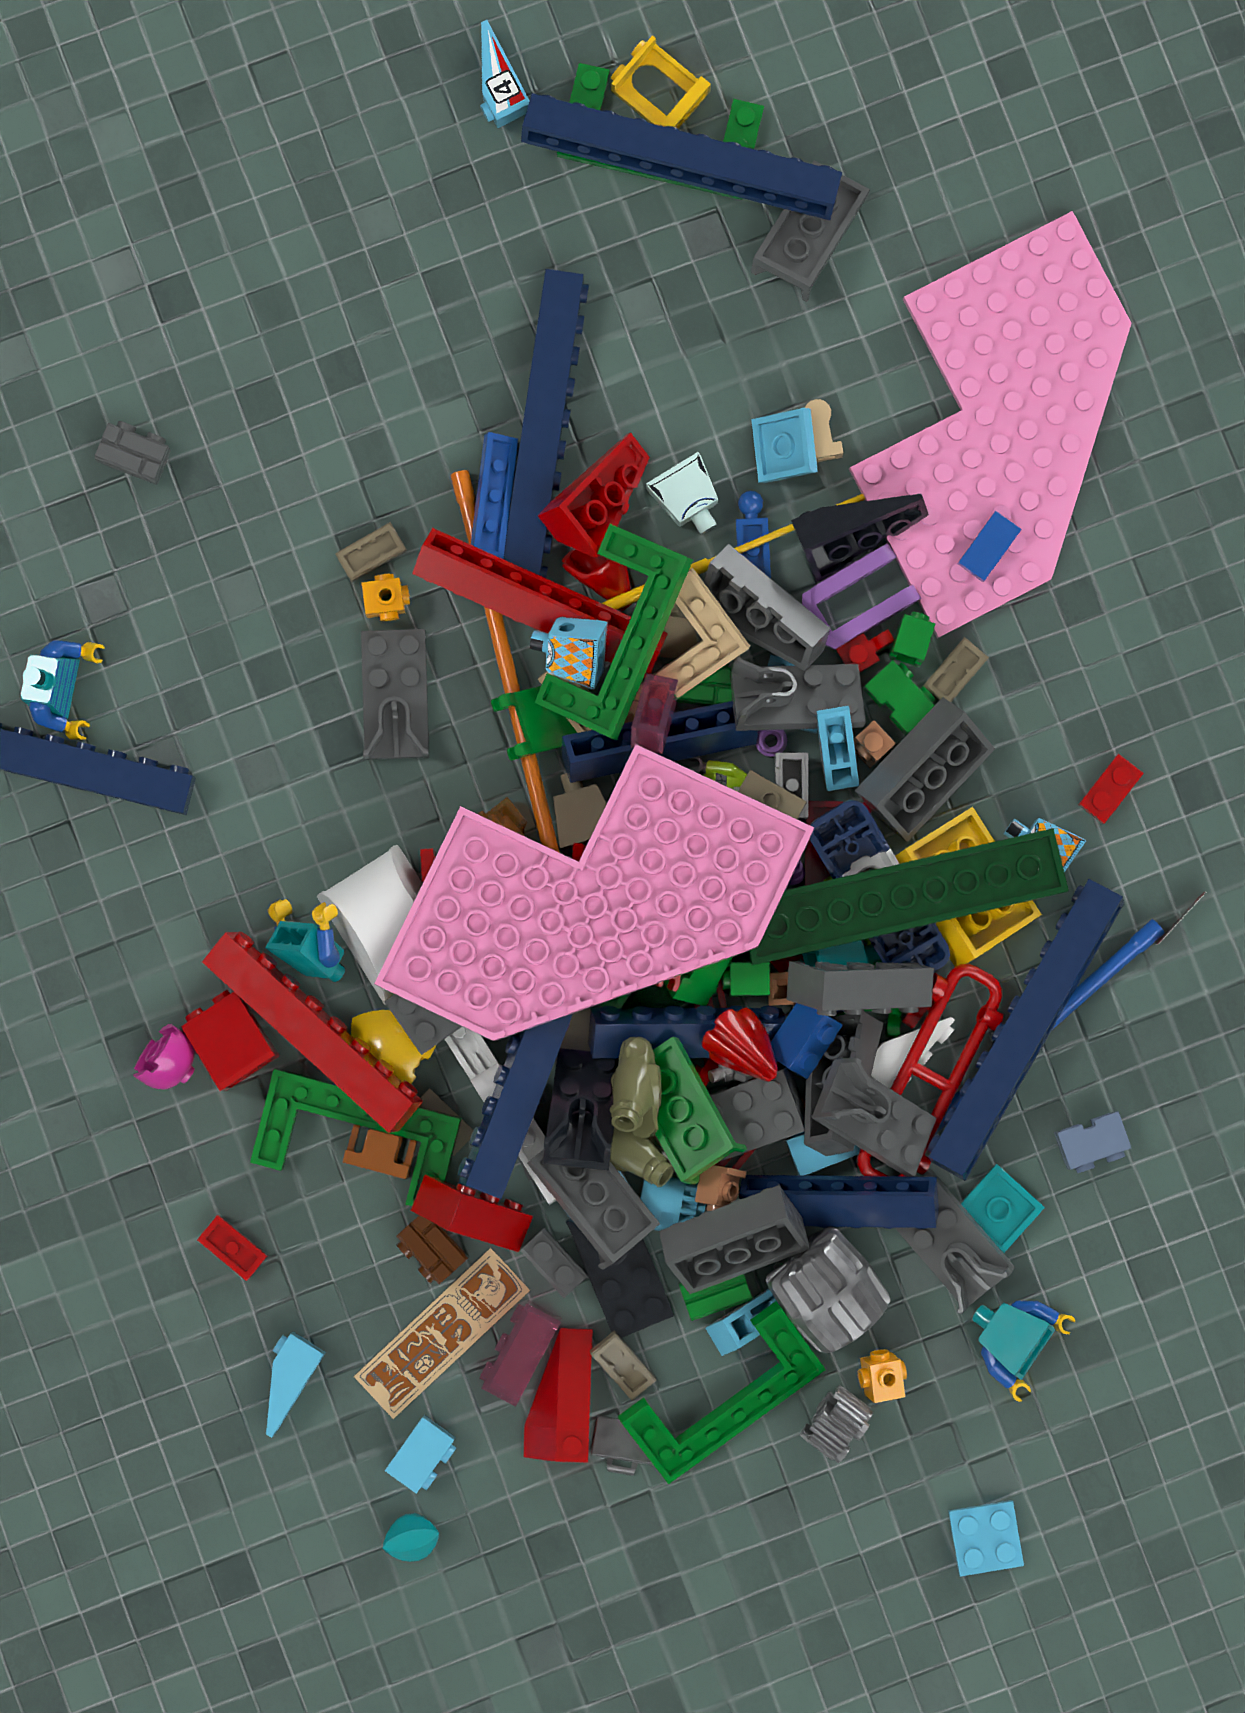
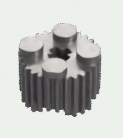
[800,1385,873,1463]

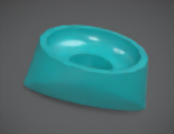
[383,1513,439,1562]

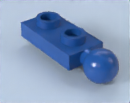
[735,491,771,578]

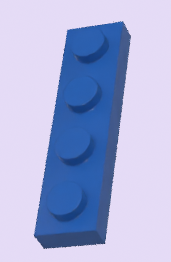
[470,432,518,559]

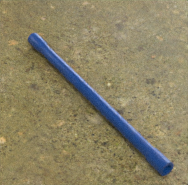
[930,919,1165,1135]

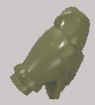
[610,1037,661,1138]
[610,1127,674,1187]

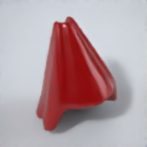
[562,549,632,612]
[702,1007,778,1082]

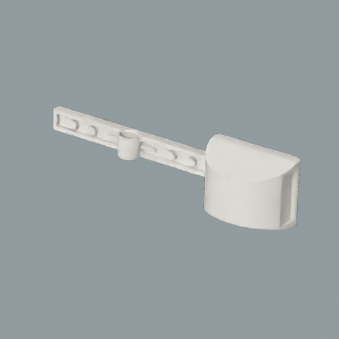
[317,845,556,1205]

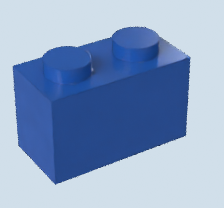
[771,1003,843,1079]

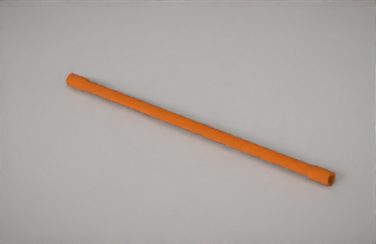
[450,470,560,853]

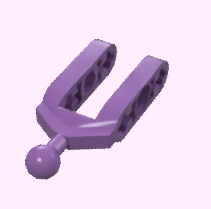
[802,544,921,650]

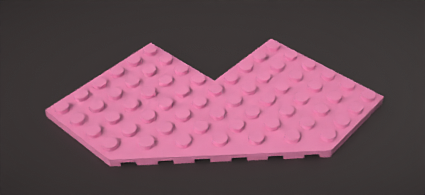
[849,211,1132,639]
[374,745,814,1041]

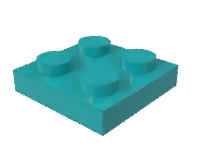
[961,1164,1045,1254]

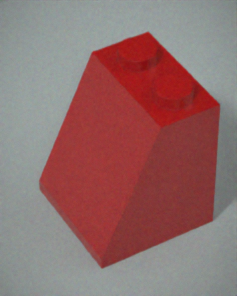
[181,989,280,1091]

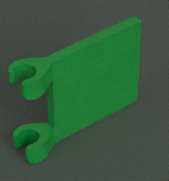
[491,686,577,761]

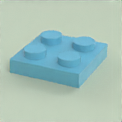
[751,408,818,483]
[948,1500,1024,1577]

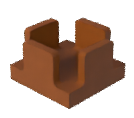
[343,1124,418,1179]

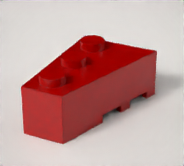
[410,1174,533,1252]

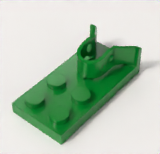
[653,1036,747,1185]

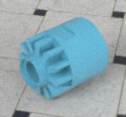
[640,1177,706,1231]

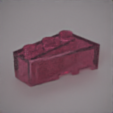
[479,1300,562,1407]

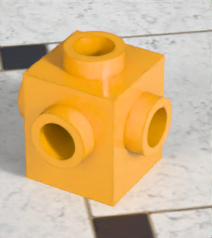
[361,574,410,621]
[858,1349,907,1403]

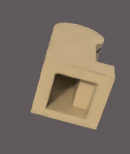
[805,399,843,462]

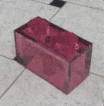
[631,673,678,754]

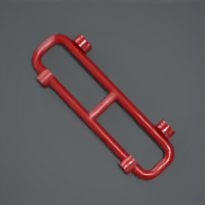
[857,963,1003,1177]

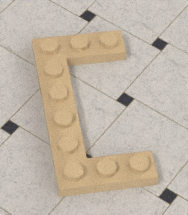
[538,568,750,733]

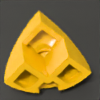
[351,1010,436,1084]

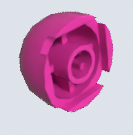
[133,1024,195,1090]

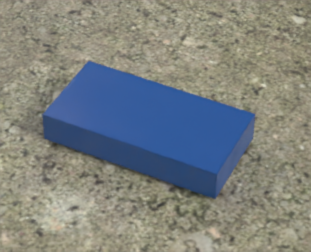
[957,511,1022,582]

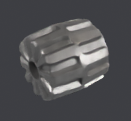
[766,1227,890,1353]

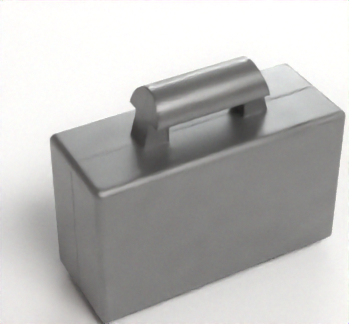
[591,1416,654,1476]

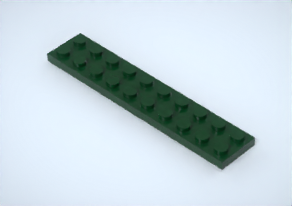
[749,828,1069,966]

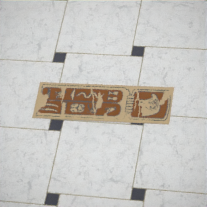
[354,1248,530,1419]

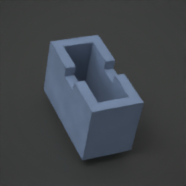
[1054,1111,1131,1173]

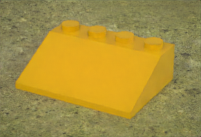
[895,807,1042,967]

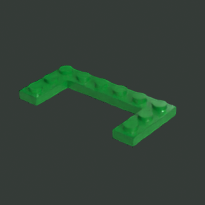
[557,63,764,200]
[534,524,693,740]
[250,1068,462,1206]
[617,1301,826,1484]

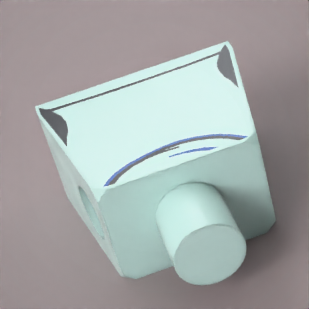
[646,452,718,535]

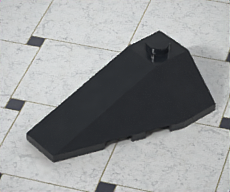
[791,493,929,582]

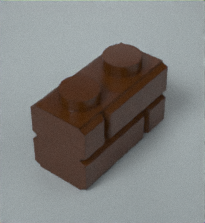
[396,1215,469,1284]

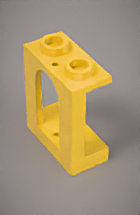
[611,35,711,129]

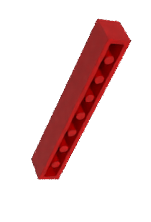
[412,528,668,679]
[202,931,423,1133]

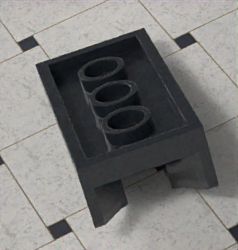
[543,1048,619,1170]
[566,1218,675,1338]

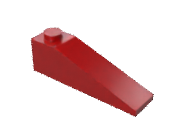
[538,432,650,558]
[523,1328,593,1463]

